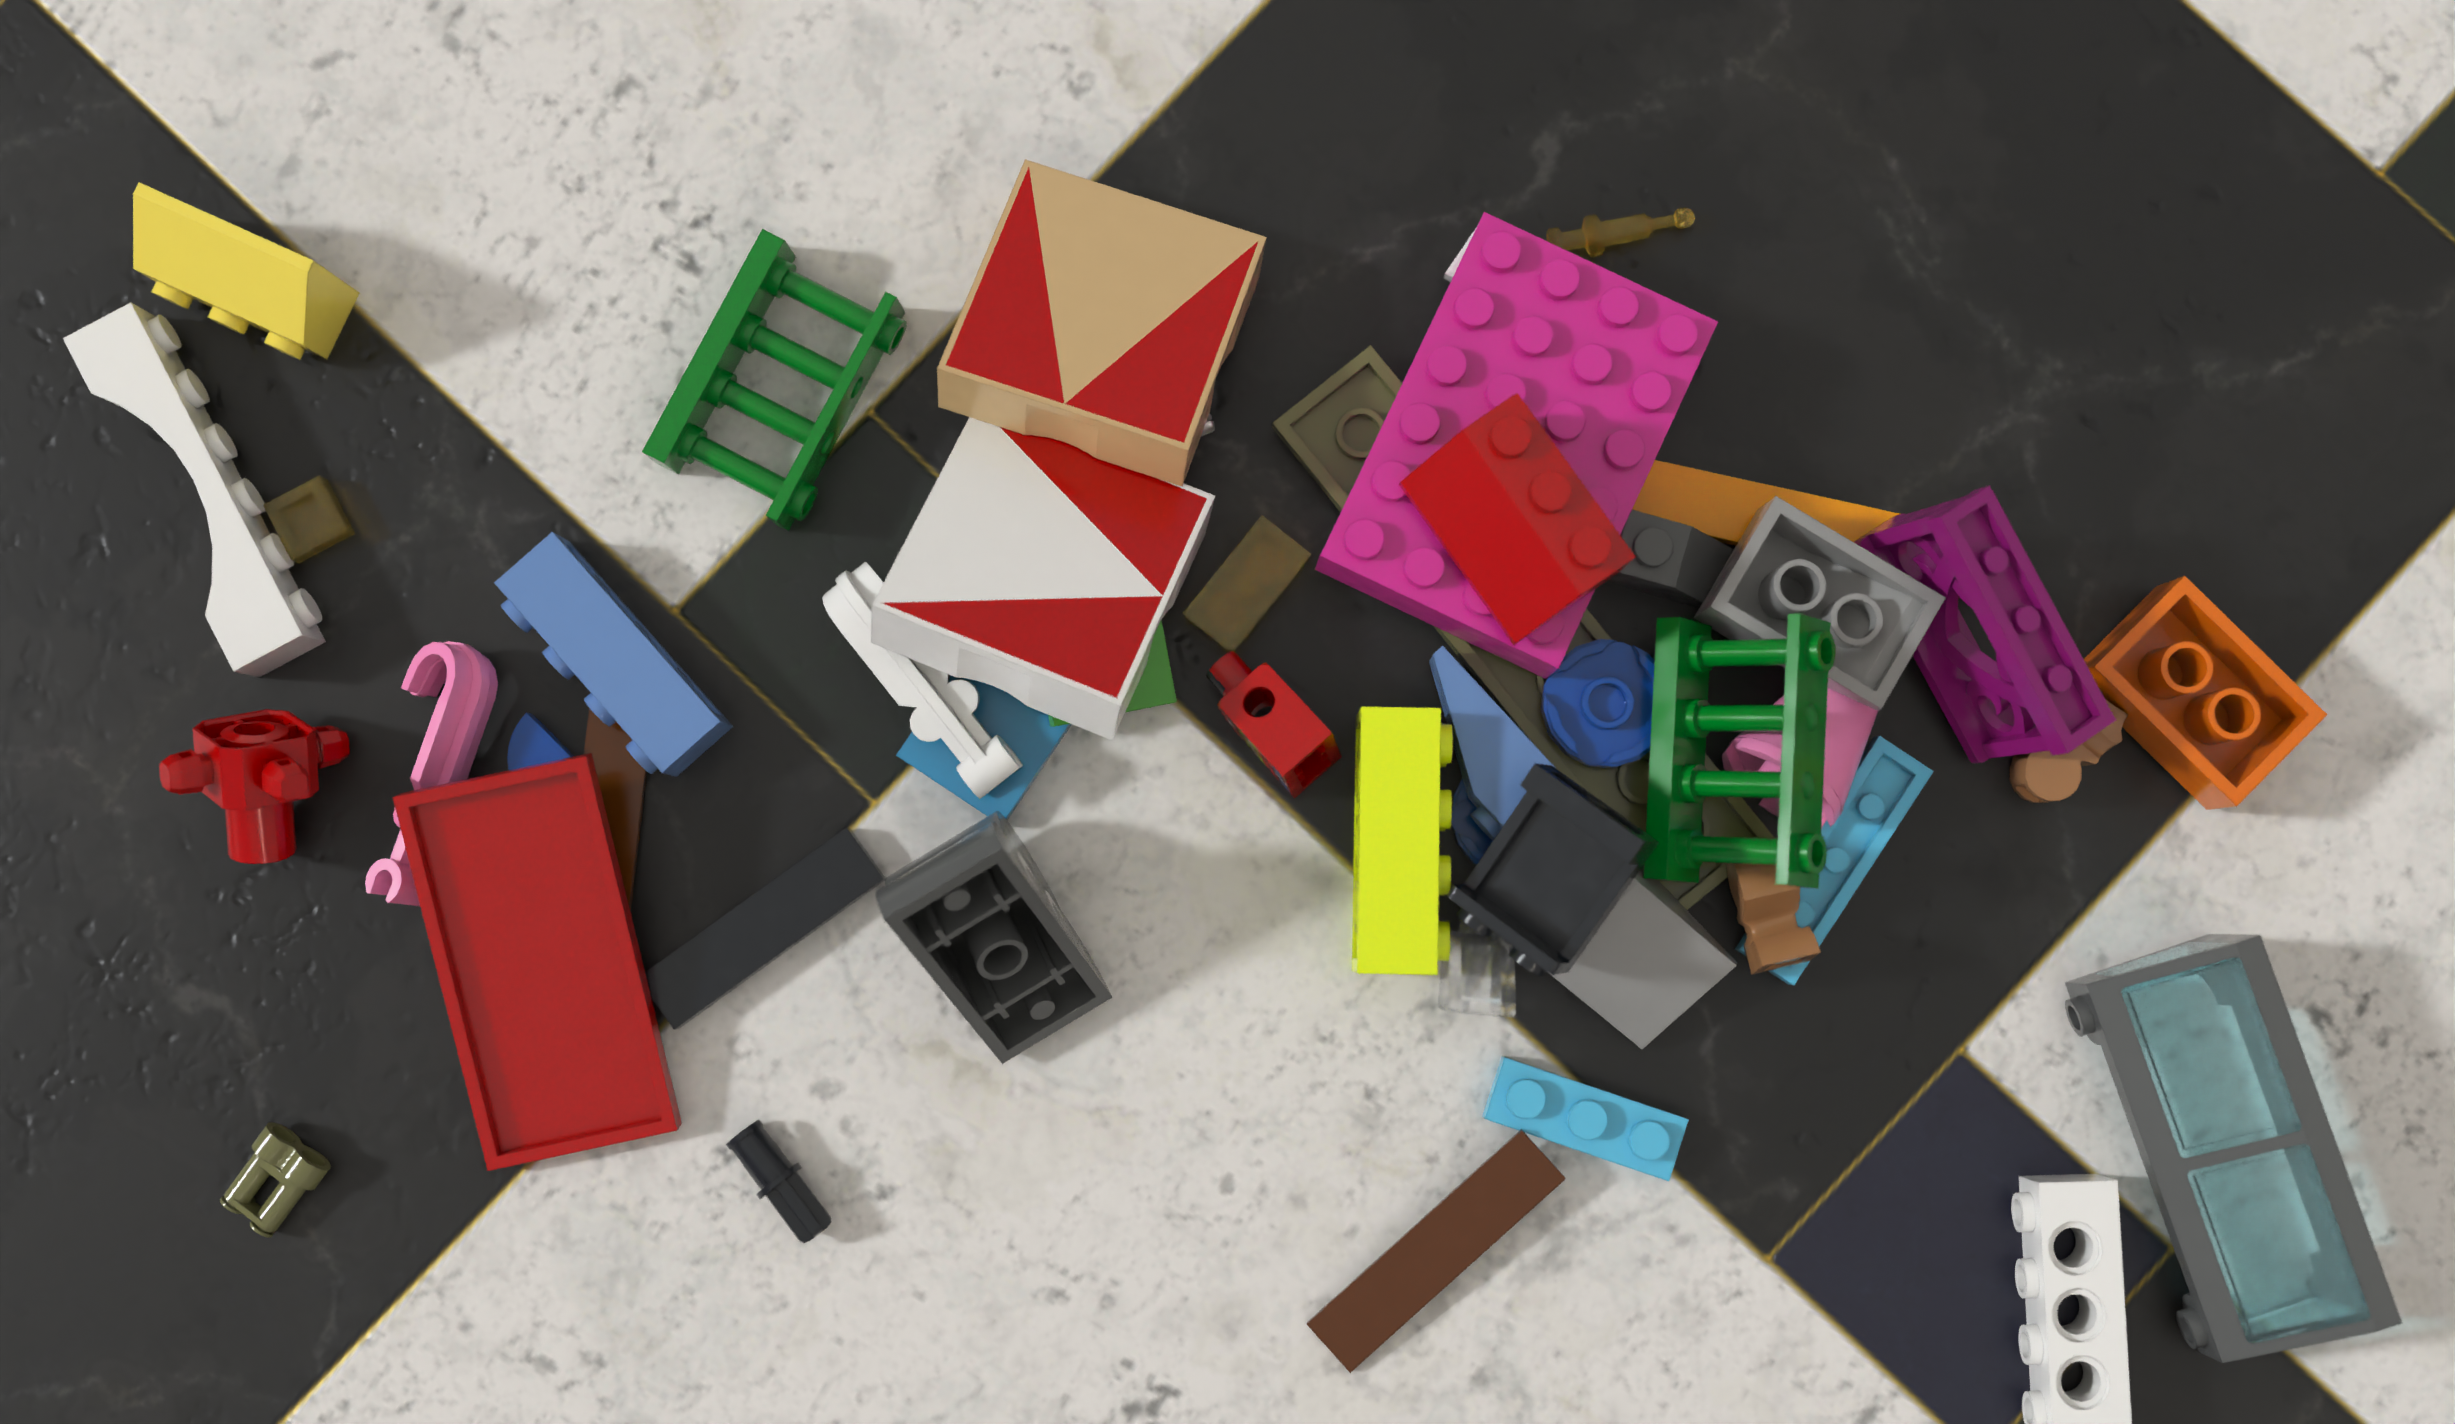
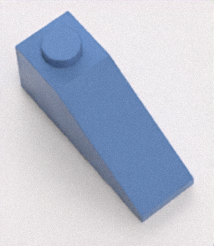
[1429,646,1556,841]

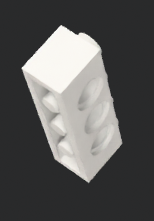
[2011,1174,2132,1424]

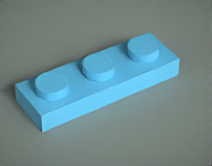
[1482,1056,1689,1181]

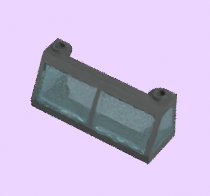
[2065,934,2402,1363]

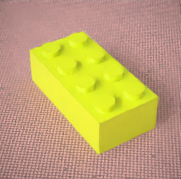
[1352,707,1453,975]

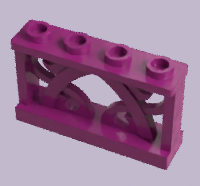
[1854,485,2116,764]

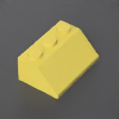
[133,182,359,360]

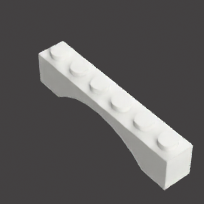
[63,302,326,678]

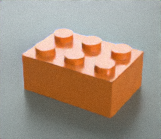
[2084,576,2327,810]

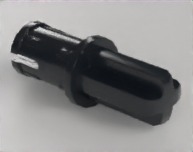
[726,1120,832,1243]

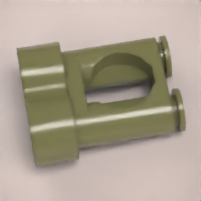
[220,1122,331,1238]

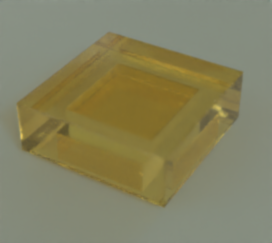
[263,476,355,563]

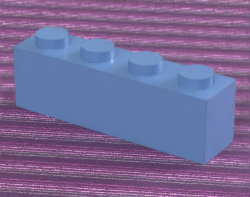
[494,532,733,777]

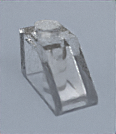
[1438,919,1516,1018]

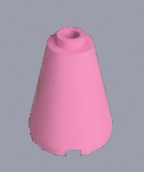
[1722,688,1879,828]

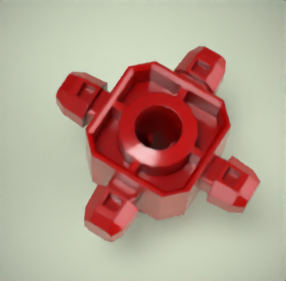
[159,709,350,864]

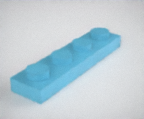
[1735,736,1934,985]

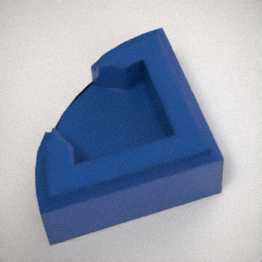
[507,712,574,770]

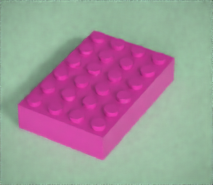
[1315,212,1718,679]

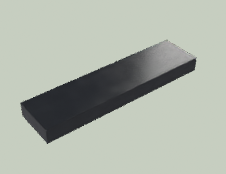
[645,827,885,1030]

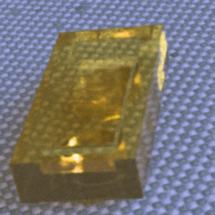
[1182,515,1312,653]

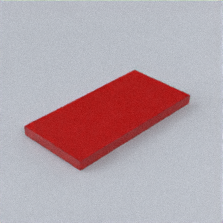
[393,753,682,1171]

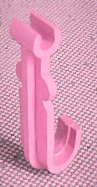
[365,641,498,906]

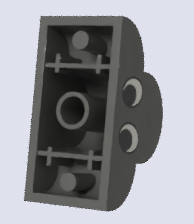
[876,811,1112,1064]

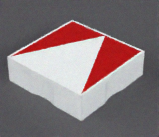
[871,417,1215,741]

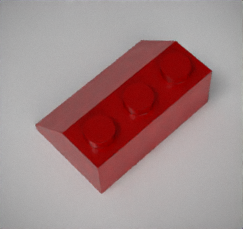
[1399,393,1636,645]

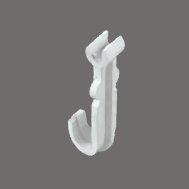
[822,562,1023,799]

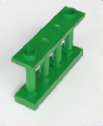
[642,229,907,531]
[1644,613,1836,888]

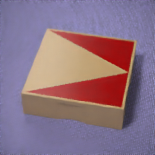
[937,159,1267,486]

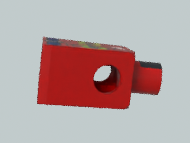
[1206,651,1342,799]

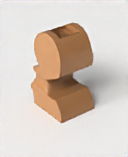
[2010,699,2128,803]
[1726,863,1821,975]

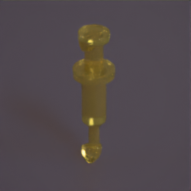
[1546,208,1695,258]

